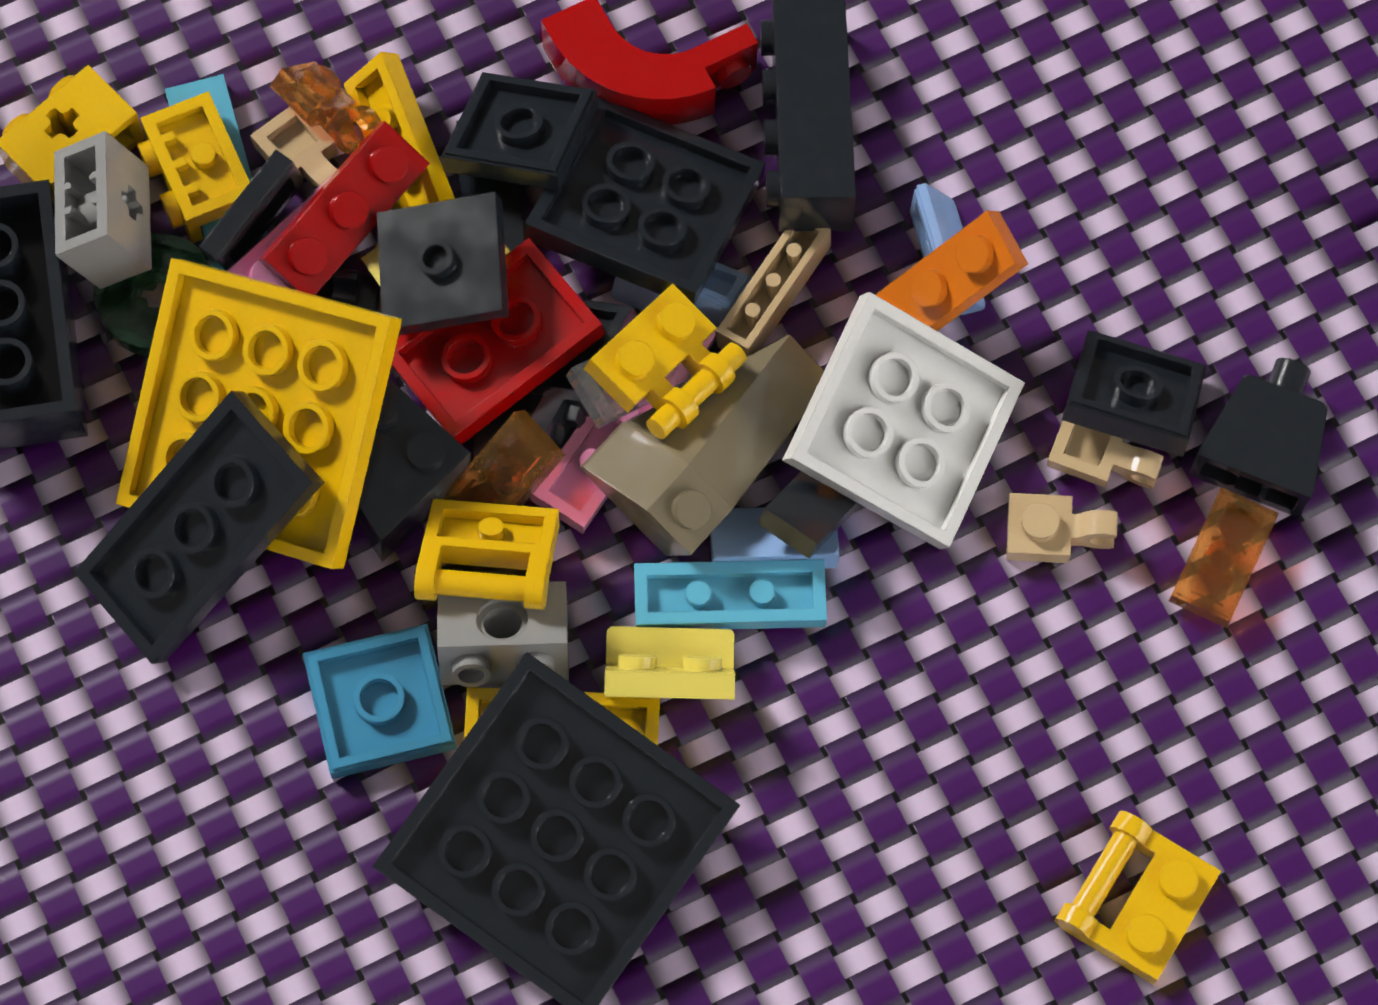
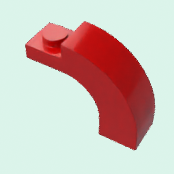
[541,0,758,125]

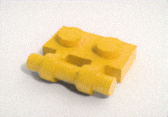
[583,283,747,439]

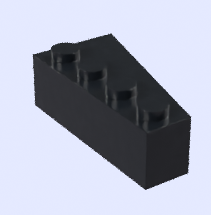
[288,287,471,562]

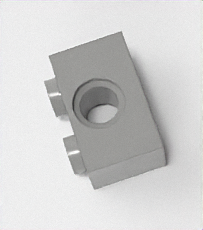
[437,581,569,687]

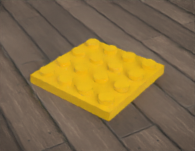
[116,258,402,569]

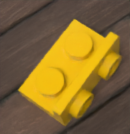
[137,91,250,244]

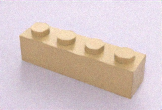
[716,228,831,356]

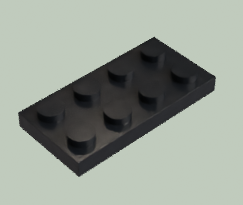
[74,391,324,664]

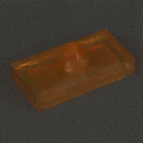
[442,410,566,506]
[1169,487,1279,628]

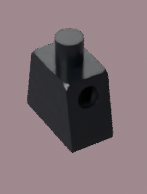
[1188,358,1328,518]

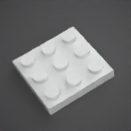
[782,292,1025,549]

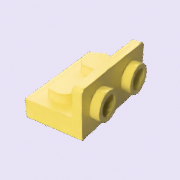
[604,626,735,700]

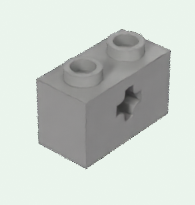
[54,131,152,289]

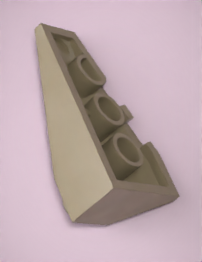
[580,335,824,556]

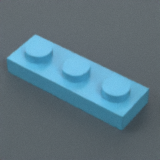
[634,559,827,629]

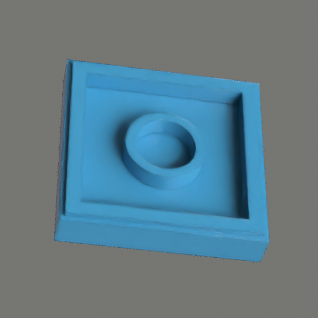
[303,624,457,779]

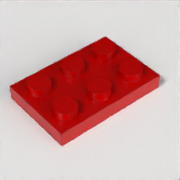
[391,238,606,445]

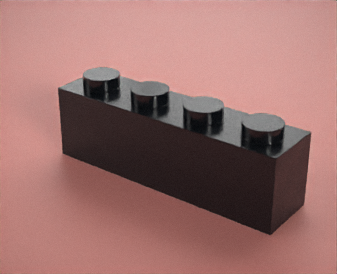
[760,0,856,232]

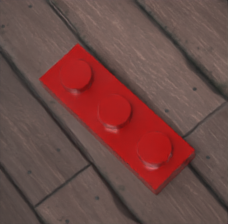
[259,121,430,295]

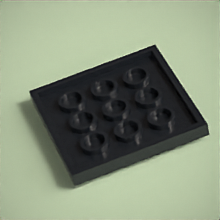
[372,652,740,1005]

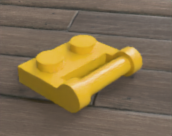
[414,499,560,610]
[1054,811,1221,985]

